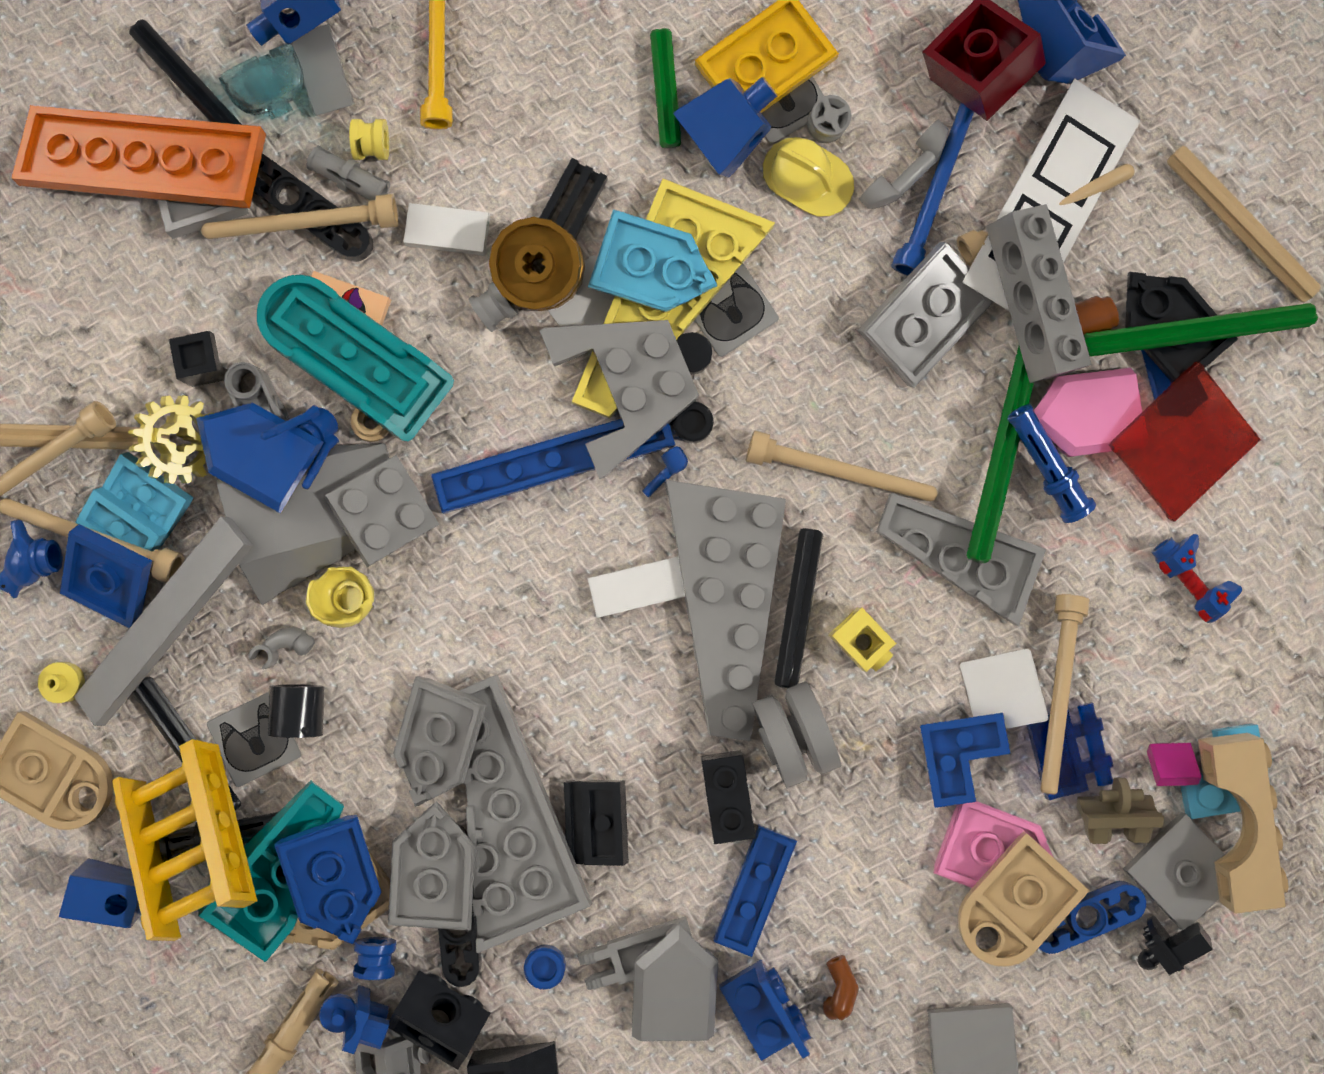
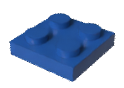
[60,524,152,628]

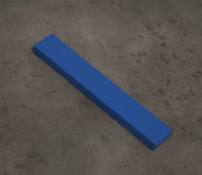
[431,419,675,514]

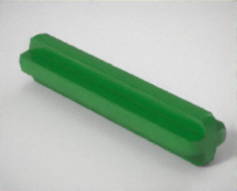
[650,28,681,148]

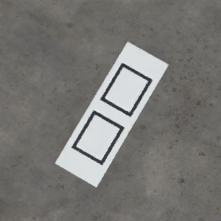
[962,79,1140,312]

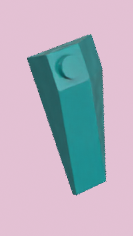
[198,780,344,962]

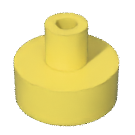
[38,662,85,703]

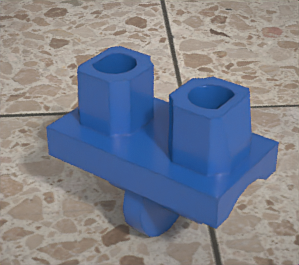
[319,985,389,1054]

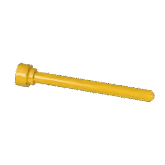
[420,0,453,129]

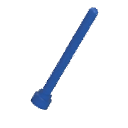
[891,103,974,276]

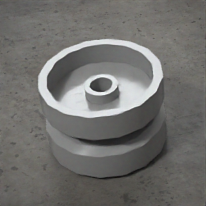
[752,681,841,789]

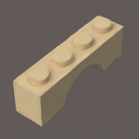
[1198,733,1289,914]

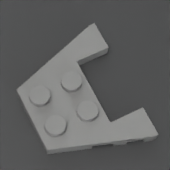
[539,320,699,479]

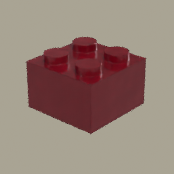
[922,0,1046,121]

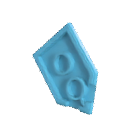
[588,209,717,312]

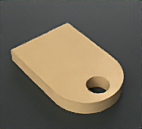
[0,711,114,830]
[958,831,1090,967]

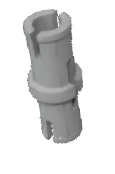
[306,145,390,200]

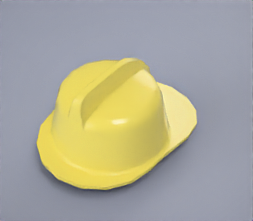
[763,137,854,217]

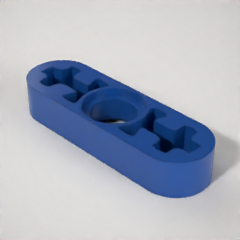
[1039,881,1146,954]

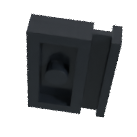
[564,780,629,866]

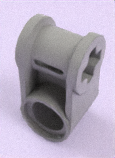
[224,362,290,421]

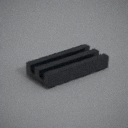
[539,158,608,240]

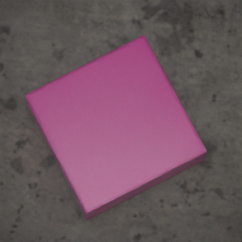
[1147,743,1202,786]

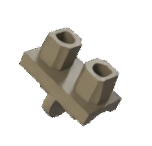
[1077,777,1164,844]

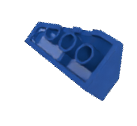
[1018,0,1126,84]

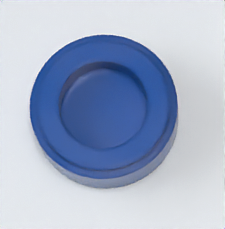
[524,945,566,990]

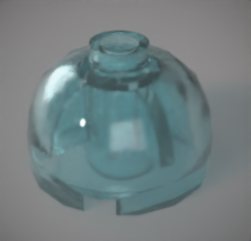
[218,44,304,120]

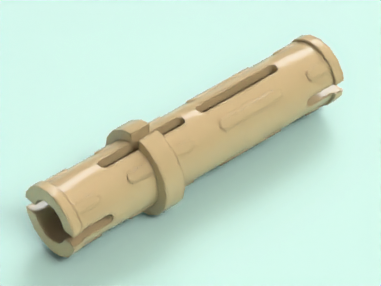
[246,968,339,1074]

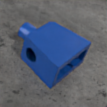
[246,0,341,46]
[673,77,778,177]
[59,858,141,928]

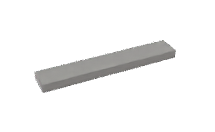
[74,516,253,726]

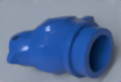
[0,519,63,598]

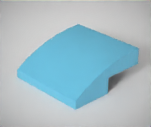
[75,452,194,551]

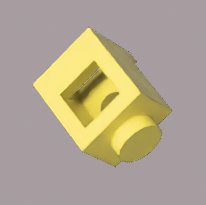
[828,607,897,672]

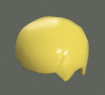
[305,567,374,628]

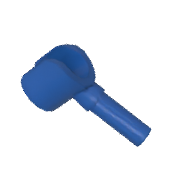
[642,446,688,497]

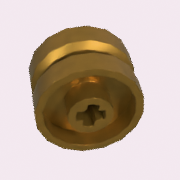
[489,217,585,311]

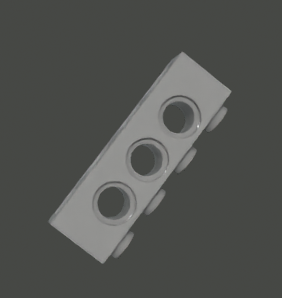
[986,204,1092,383]

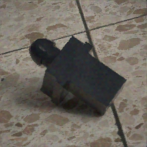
[1137,916,1213,976]

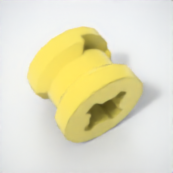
[349,119,390,160]

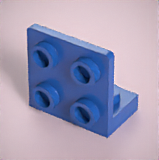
[719,960,812,1061]

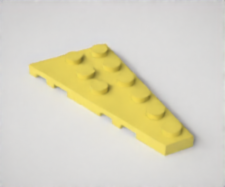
[572,178,775,419]

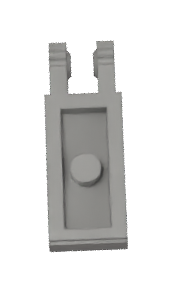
[577,916,693,990]

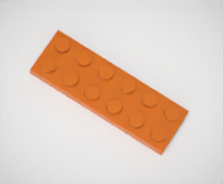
[11,105,266,208]

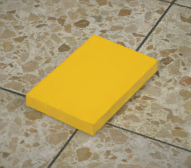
[695,0,839,113]

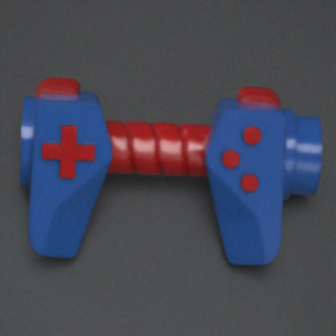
[1151,534,1242,623]

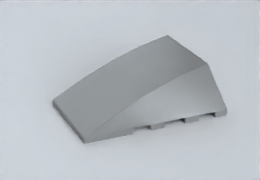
[217,443,390,605]

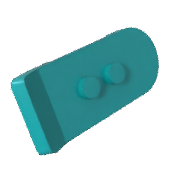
[257,275,454,442]

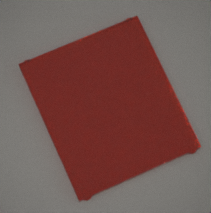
[1108,362,1261,522]

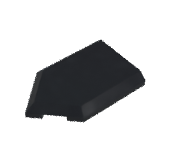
[1125,272,1238,390]

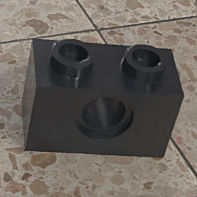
[701,750,756,845]
[388,970,491,1070]

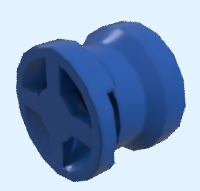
[353,937,396,980]

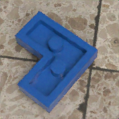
[920,713,1011,808]

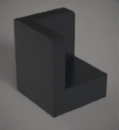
[169,331,228,387]

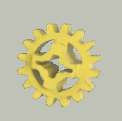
[128,395,213,484]

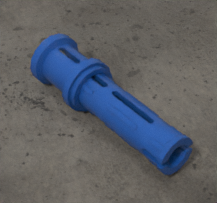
[1007,404,1096,523]

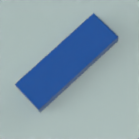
[713,824,797,957]

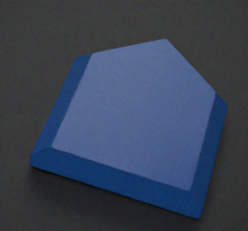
[196,402,324,513]
[274,815,381,944]

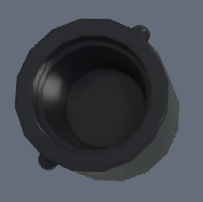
[268,684,324,738]

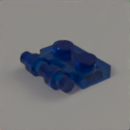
[1026,702,1114,800]

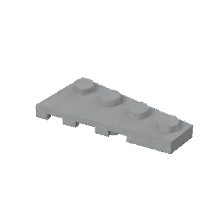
[876,493,1046,626]

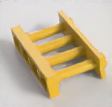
[112,739,257,941]

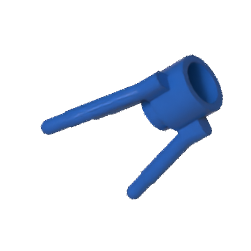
[260,405,339,489]

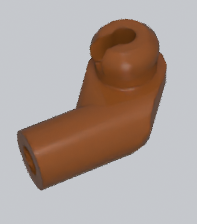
[823,955,859,1020]

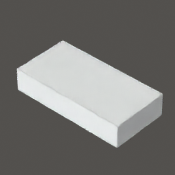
[403,203,490,256]

